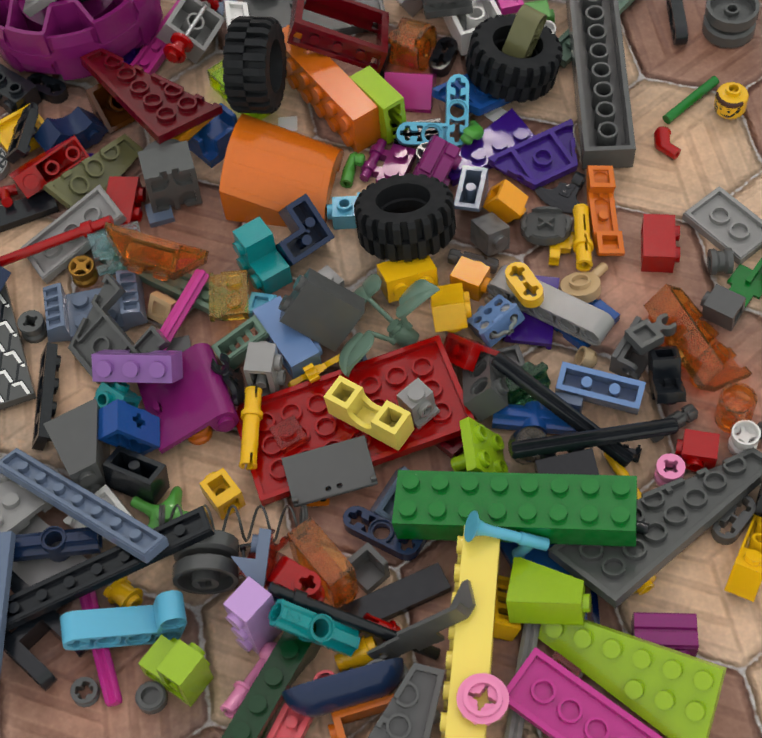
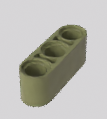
[501,4,547,58]

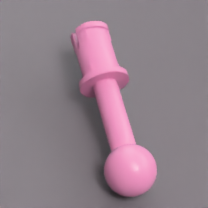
[220,641,277,719]

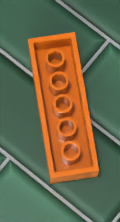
[282,25,381,153]

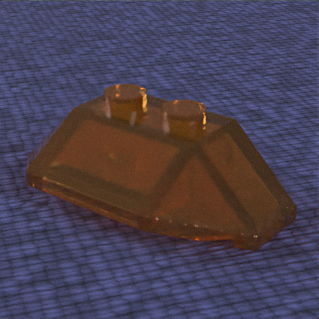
[104,222,209,281]

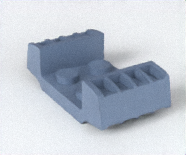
[43,269,148,343]

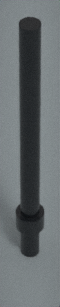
[267,582,441,660]

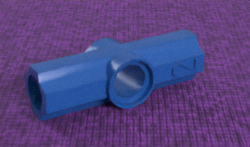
[492,401,577,438]

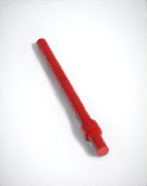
[0,215,114,267]

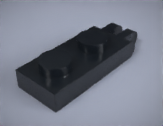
[5,102,39,164]

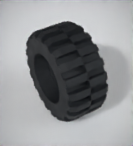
[465,14,563,103]
[222,16,287,114]
[354,173,456,262]

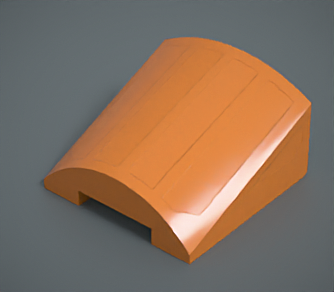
[219,113,344,227]

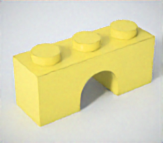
[324,375,414,451]

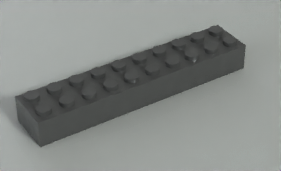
[566,0,636,169]

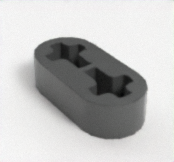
[711,495,756,545]

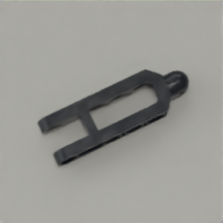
[3,570,89,691]

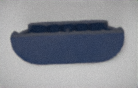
[282,657,404,717]

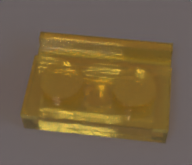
[209,270,249,322]

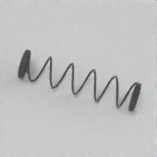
[159,504,308,542]

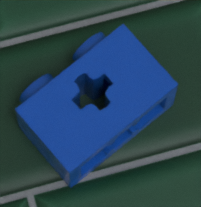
[98,399,160,456]

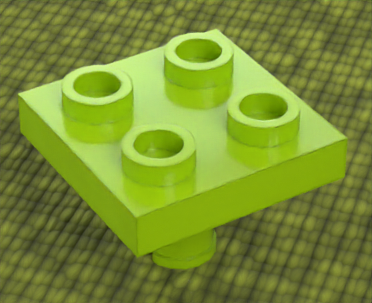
[451,417,508,473]

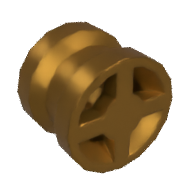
[68,255,99,288]

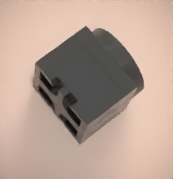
[137,139,202,213]

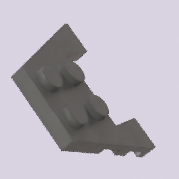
[68,274,171,384]

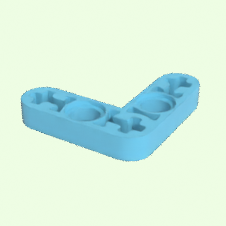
[395,74,469,147]

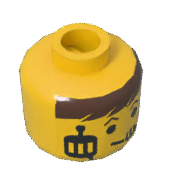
[714,82,749,119]

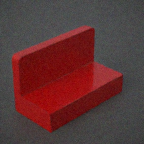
[443,332,500,372]

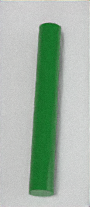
[663,76,719,124]

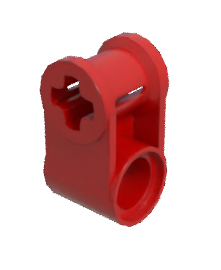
[265,556,325,602]

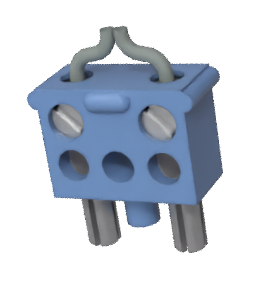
[467,294,525,347]

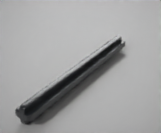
[491,352,635,467]
[510,417,679,459]

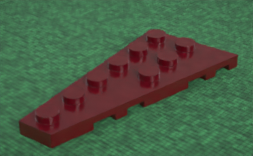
[80,48,223,144]

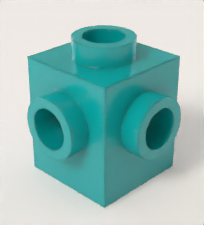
[94,382,142,408]

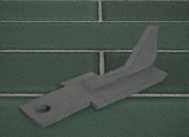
[367,579,476,660]

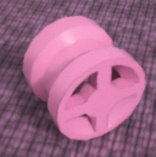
[654,453,686,486]

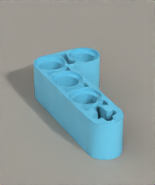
[60,590,187,651]

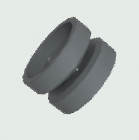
[702,0,760,48]
[172,530,239,595]

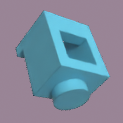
[327,192,360,230]

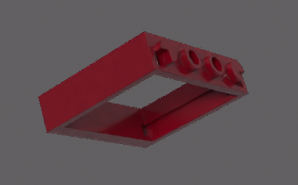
[287,0,389,74]

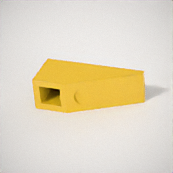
[724,514,762,602]

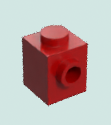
[675,429,720,472]

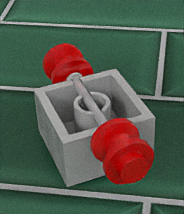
[156,0,225,64]

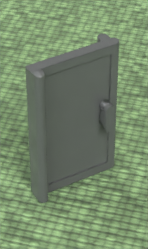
[281,435,378,508]

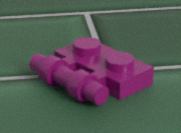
[359,139,416,183]

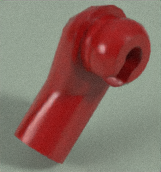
[654,126,681,160]

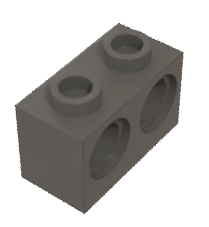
[462,354,509,422]

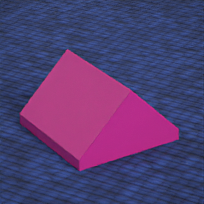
[384,71,437,113]

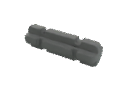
[448,249,499,274]
[650,404,699,442]

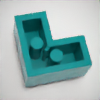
[232,216,293,294]

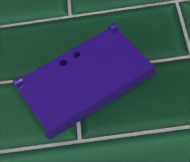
[503,275,560,350]

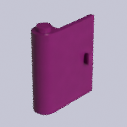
[137,343,239,454]

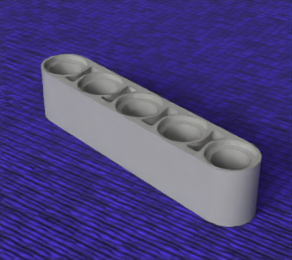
[487,265,615,346]

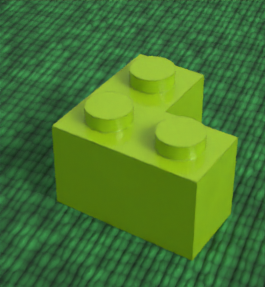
[138,634,214,707]

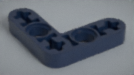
[343,506,427,561]

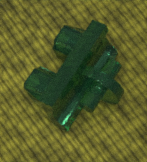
[506,361,551,405]

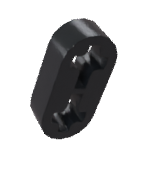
[429,37,458,78]
[27,73,69,104]

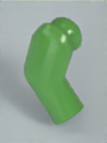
[460,120,484,145]
[340,152,365,188]

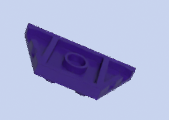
[488,119,578,191]

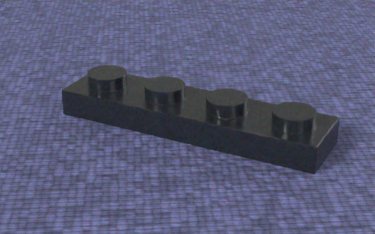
[32,342,61,451]

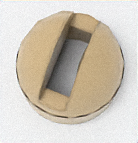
[574,346,598,368]

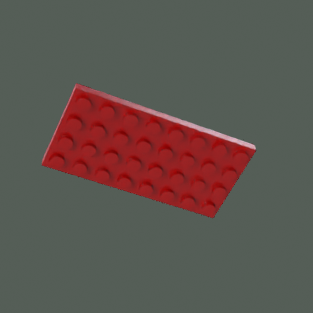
[235,335,475,506]

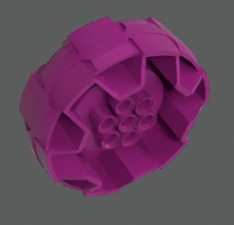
[0,0,163,80]

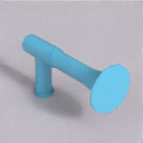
[464,510,550,558]

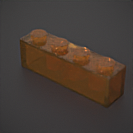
[643,284,752,392]

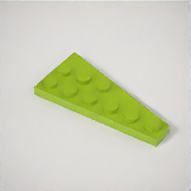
[538,619,727,738]

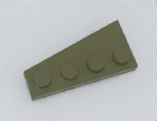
[43,134,144,209]

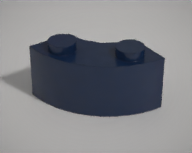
[33,107,108,151]

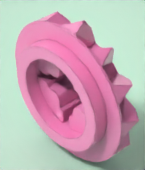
[457,673,509,726]

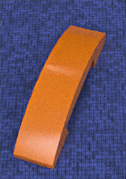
[586,165,625,256]

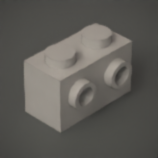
[243,341,286,397]

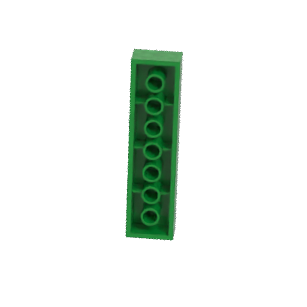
[392,470,637,547]

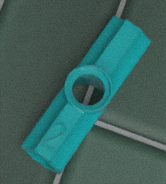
[268,599,361,657]

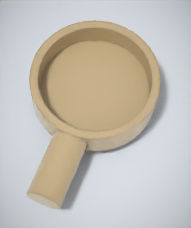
[560,262,608,303]

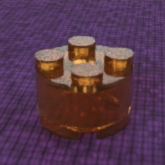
[388,17,437,71]

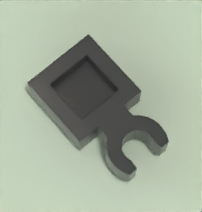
[624,313,677,355]

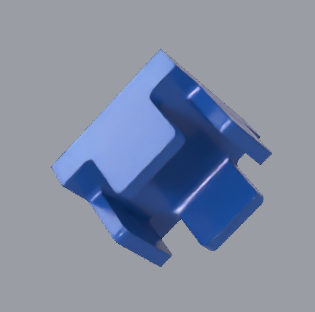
[188,103,238,168]

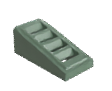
[211,315,270,370]

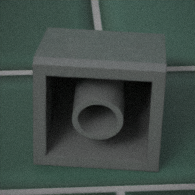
[43,399,110,494]

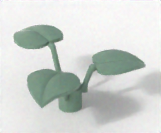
[339,274,440,378]

